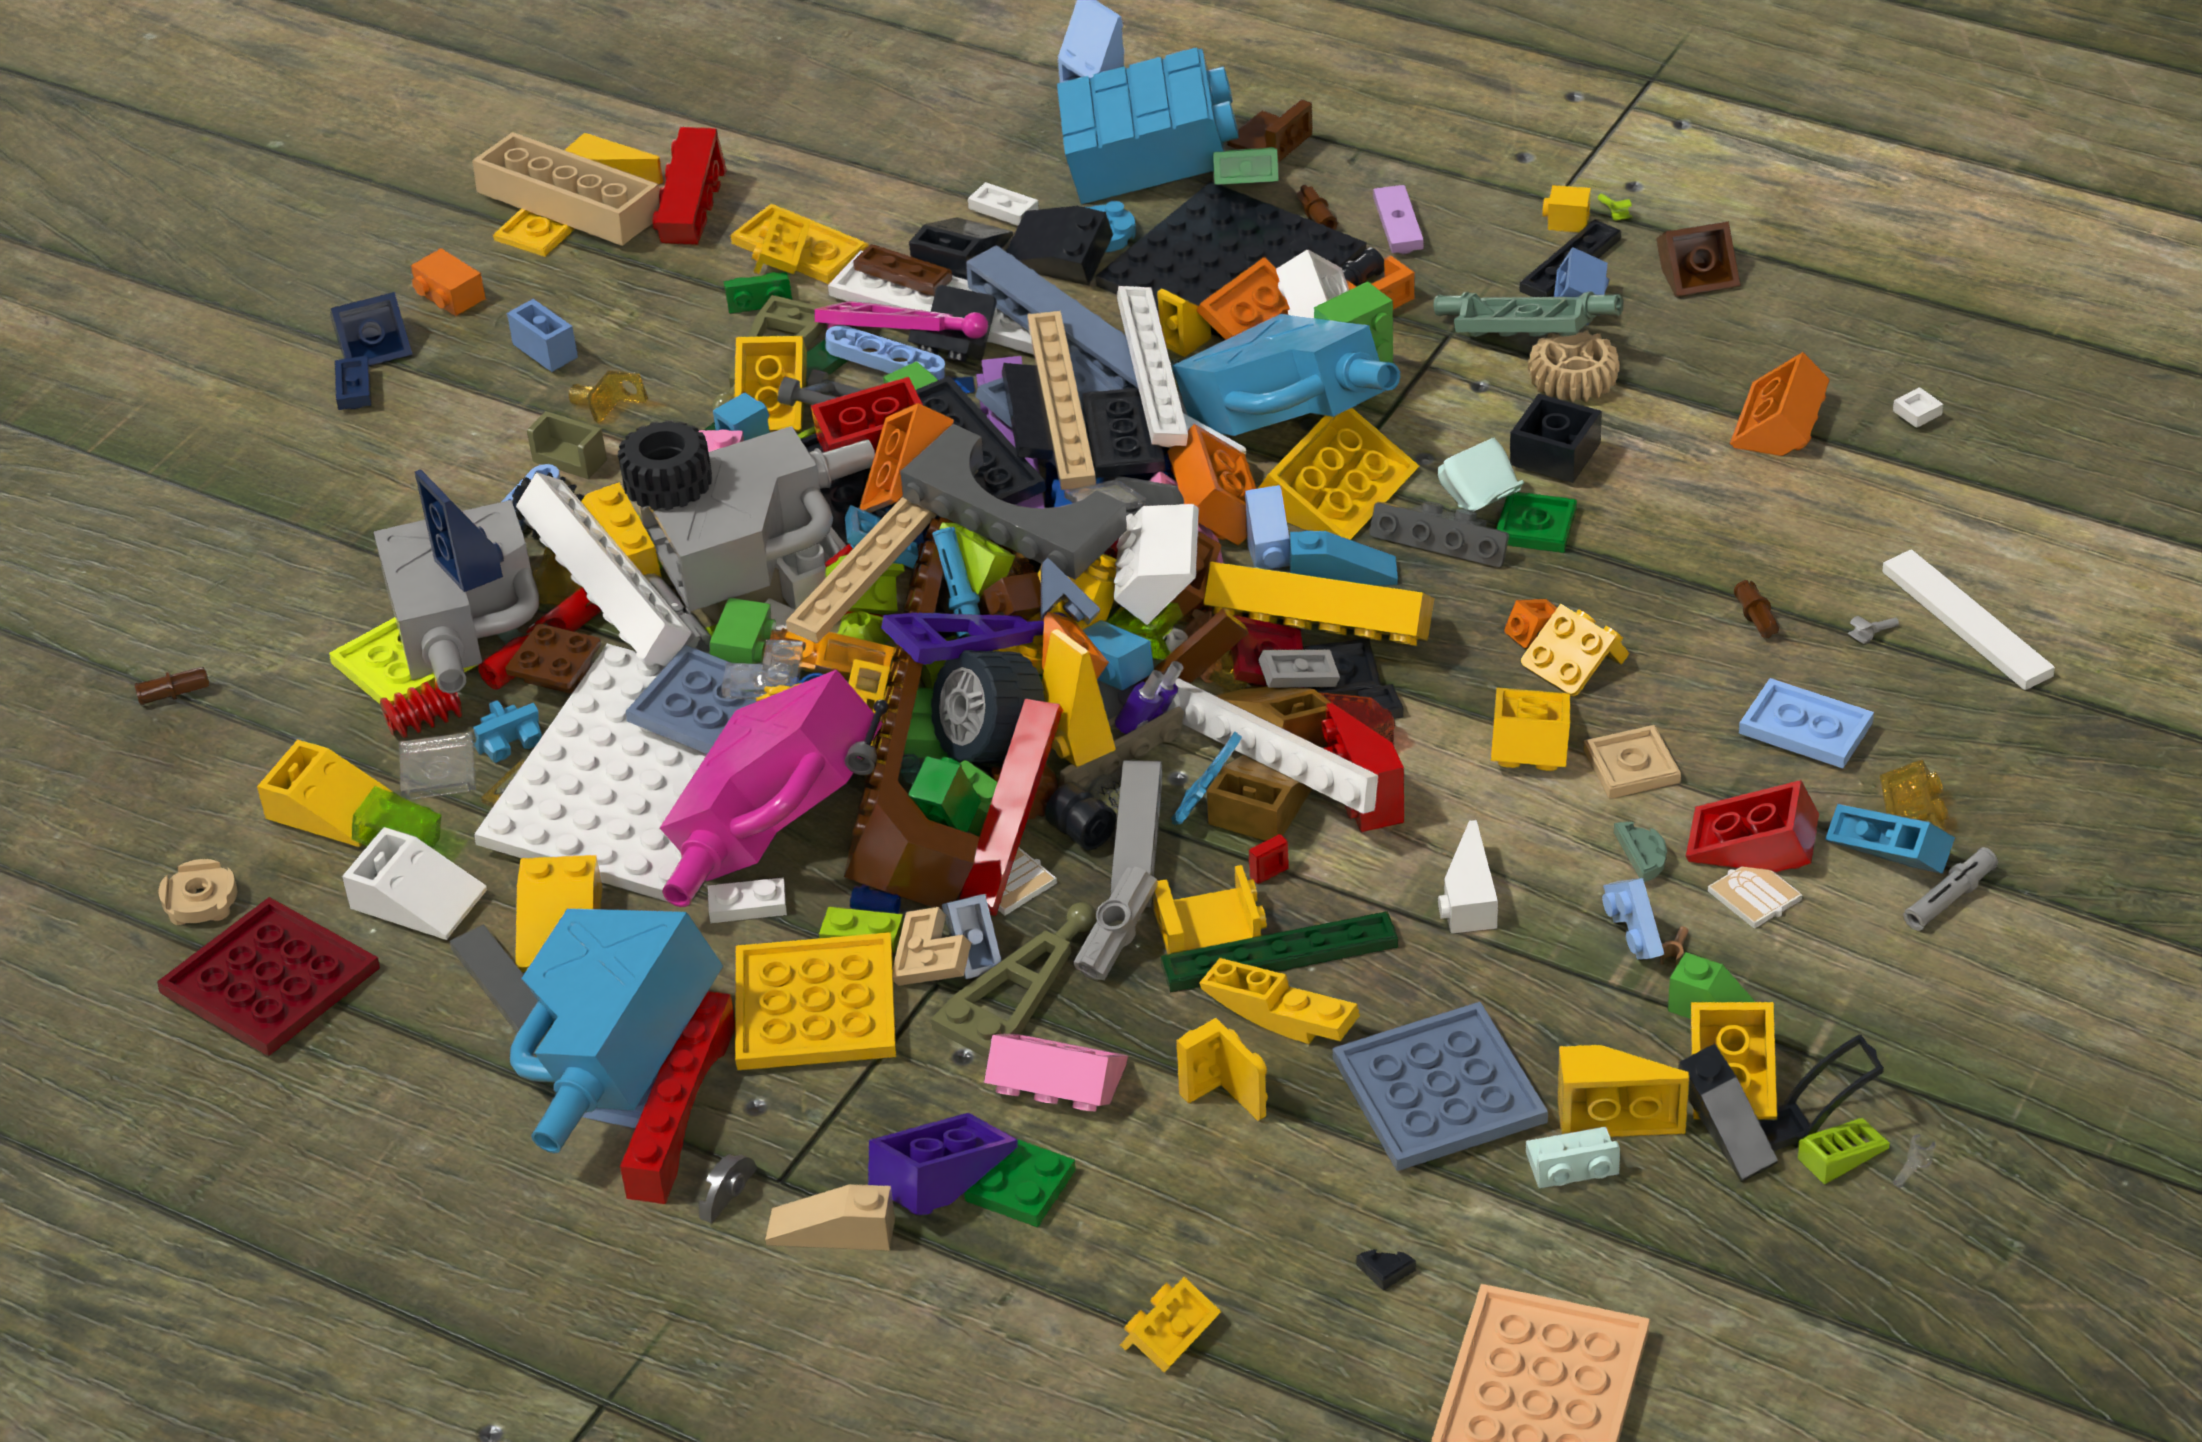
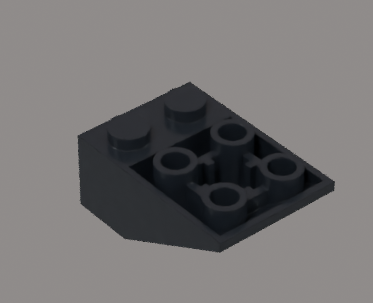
[909,217,1013,280]

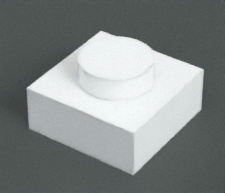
[1893,387,1943,428]

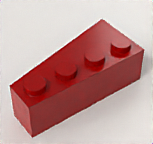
[653,127,727,245]

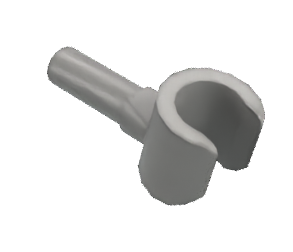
[1848,616,1899,644]

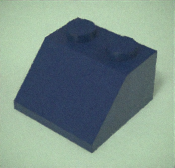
[330,292,413,366]

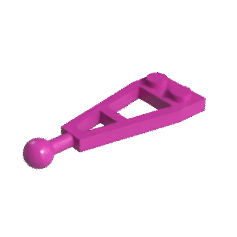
[815,301,988,339]

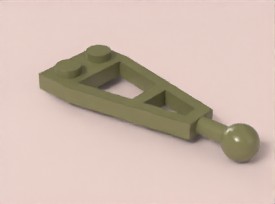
[712,295,827,410]
[931,902,1097,1059]

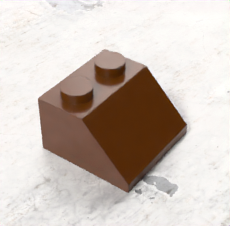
[1656,221,1741,297]

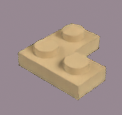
[893,907,971,986]

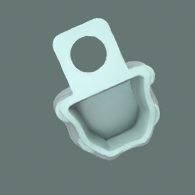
[1438,438,1524,512]

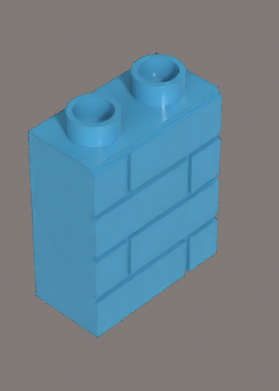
[1057,47,1239,205]

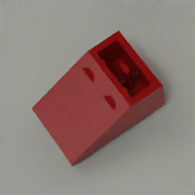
[1321,702,1404,832]

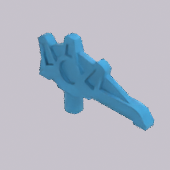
[1171,731,1242,825]

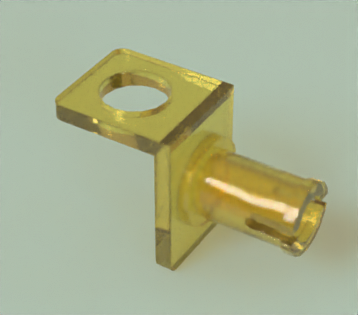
[569,371,648,423]

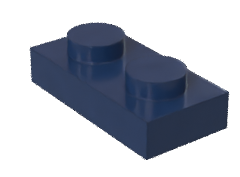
[335,356,372,410]

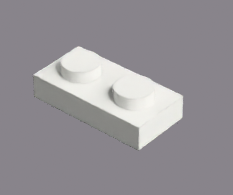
[968,182,1039,225]
[708,877,787,923]

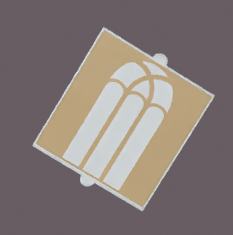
[998,848,1057,915]
[1708,867,1802,929]

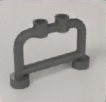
[778,369,863,407]

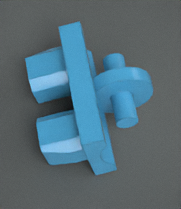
[473,700,542,763]

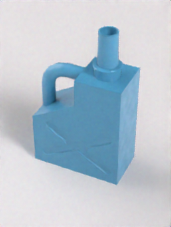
[1172,314,1400,436]
[510,909,723,1153]

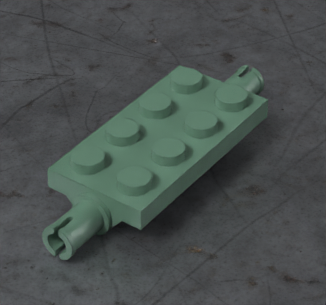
[1433,291,1624,336]

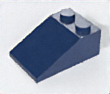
[415,469,504,592]

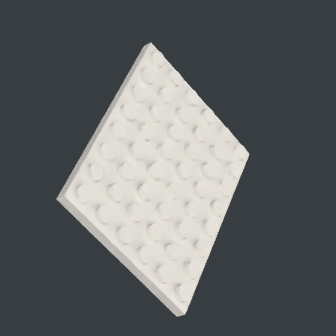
[474,643,707,902]

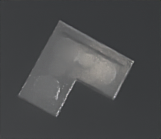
[722,640,804,700]

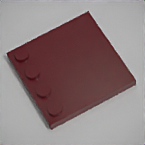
[157,897,380,1056]

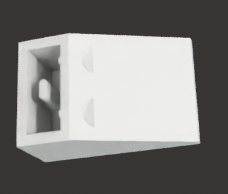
[342,827,487,940]

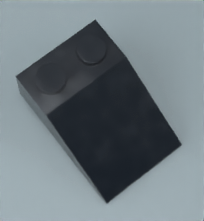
[1006,205,1113,286]

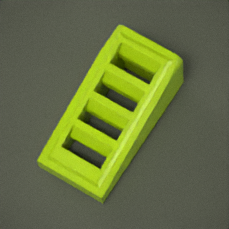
[1798,1118,1890,1185]

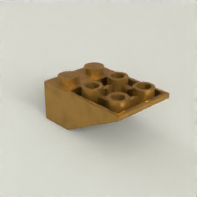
[1216,686,1331,747]
[1207,755,1313,841]

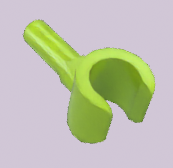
[1598,193,1632,221]

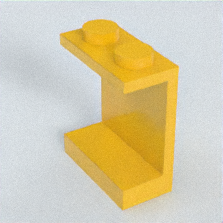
[1152,865,1267,954]

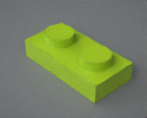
[819,907,904,953]

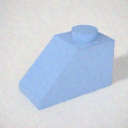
[1245,485,1290,570]

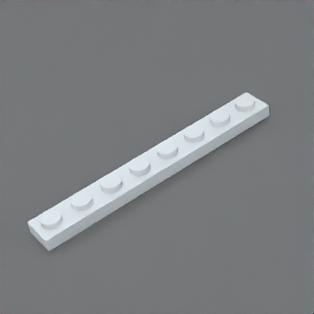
[1117,286,1188,447]
[1167,678,1378,814]

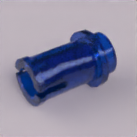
[850,884,901,914]

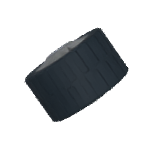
[931,650,1045,763]

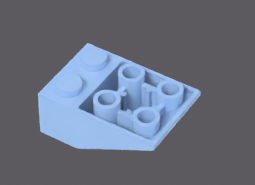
[1058,0,1124,83]

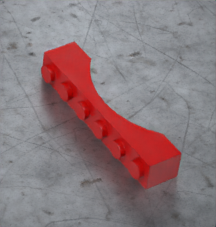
[620,991,735,1204]

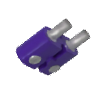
[1115,661,1183,734]

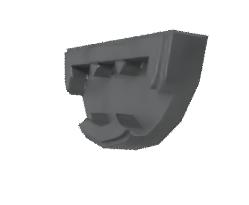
[699,1154,757,1223]

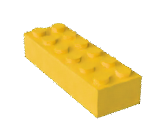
[1204,562,1434,646]

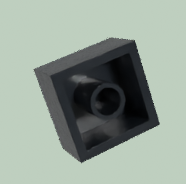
[1510,393,1602,483]

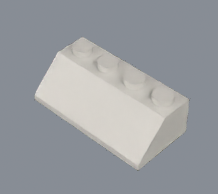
[1114,504,1199,625]

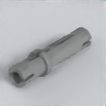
[1903,847,1998,931]

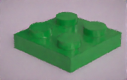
[964,1138,1076,1228]

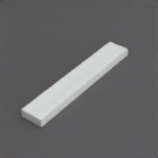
[1882,549,2055,690]

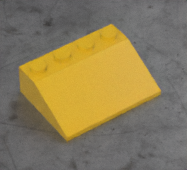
[1258,408,1420,540]

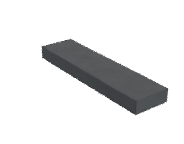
[450,924,553,1033]

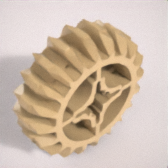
[1528,330,1620,403]

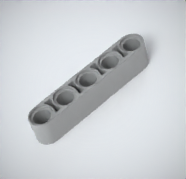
[1111,760,1162,907]

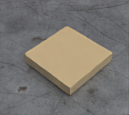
[1584,725,1681,799]

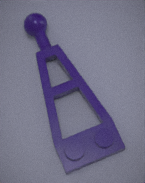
[881,612,1068,664]

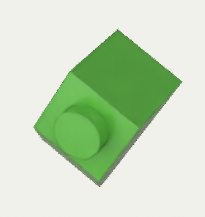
[1668,952,1755,1019]

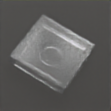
[399,732,476,800]

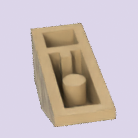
[765,1184,895,1251]

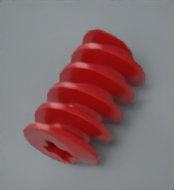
[380,678,462,739]

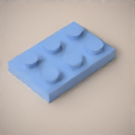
[1739,678,1874,768]

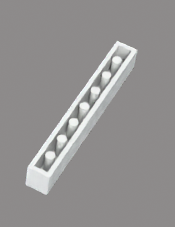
[516,472,692,666]

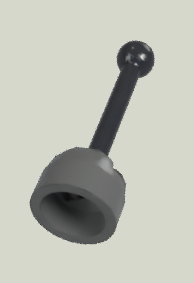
[845,700,889,775]

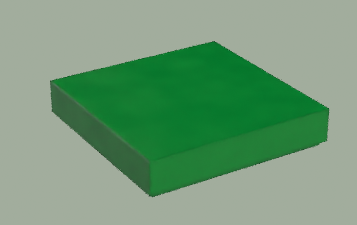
[1496,492,1577,553]

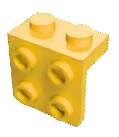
[1521,604,1630,696]
[1177,1018,1268,1121]

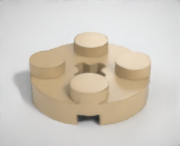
[159,859,237,925]

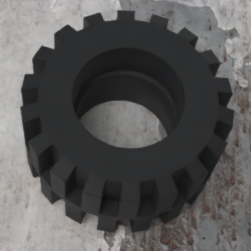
[618,421,712,510]

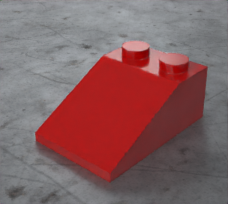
[1686,780,1819,872]

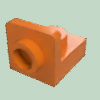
[1504,599,1557,648]

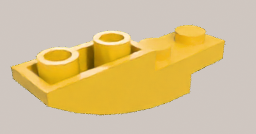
[1200,958,1360,1044]

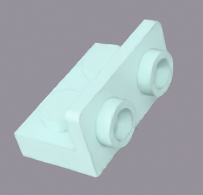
[1526,1127,1620,1188]

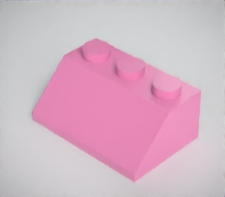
[984,1034,1128,1112]

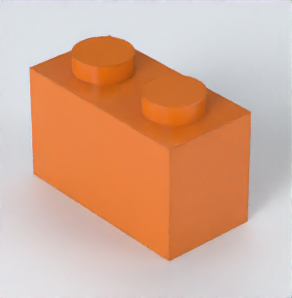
[411,248,486,316]

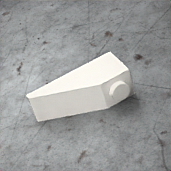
[1438,820,1498,934]

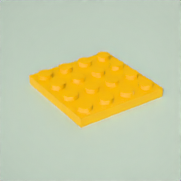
[735,932,896,1070]

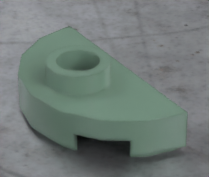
[1614,821,1667,883]

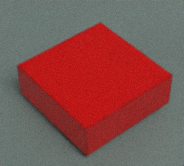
[1249,834,1289,884]

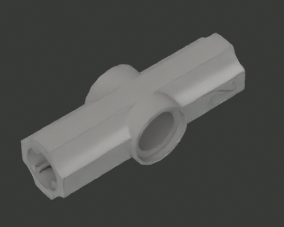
[1074,866,1158,981]

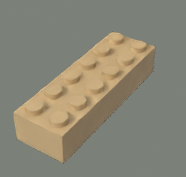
[472,132,660,246]

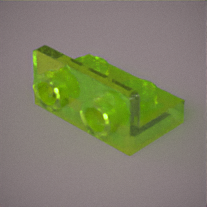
[1107,603,1183,659]

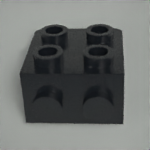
[908,285,997,363]

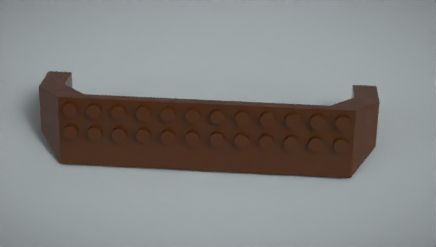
[844,516,1026,910]

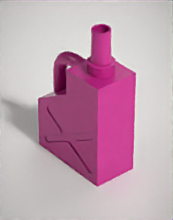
[659,669,883,907]

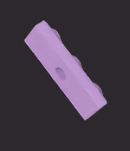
[1373,185,1423,254]

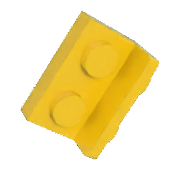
[751,209,811,274]
[1120,1277,1222,1373]

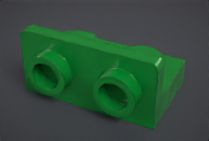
[724,272,792,314]

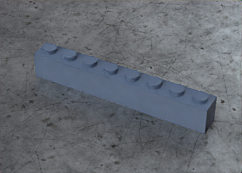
[967,245,1138,389]

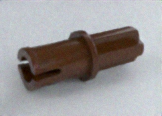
[1296,185,1338,230]
[1734,580,1779,638]
[135,667,209,706]

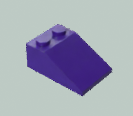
[868,1112,1018,1215]

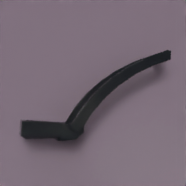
[1758,1034,1884,1151]

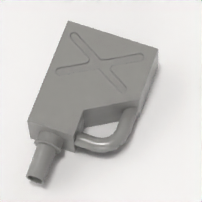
[638,426,875,612]
[374,500,539,693]

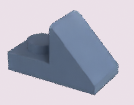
[1041,558,1100,625]

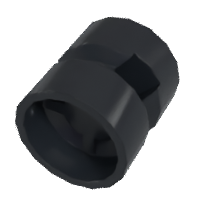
[1045,782,1117,851]

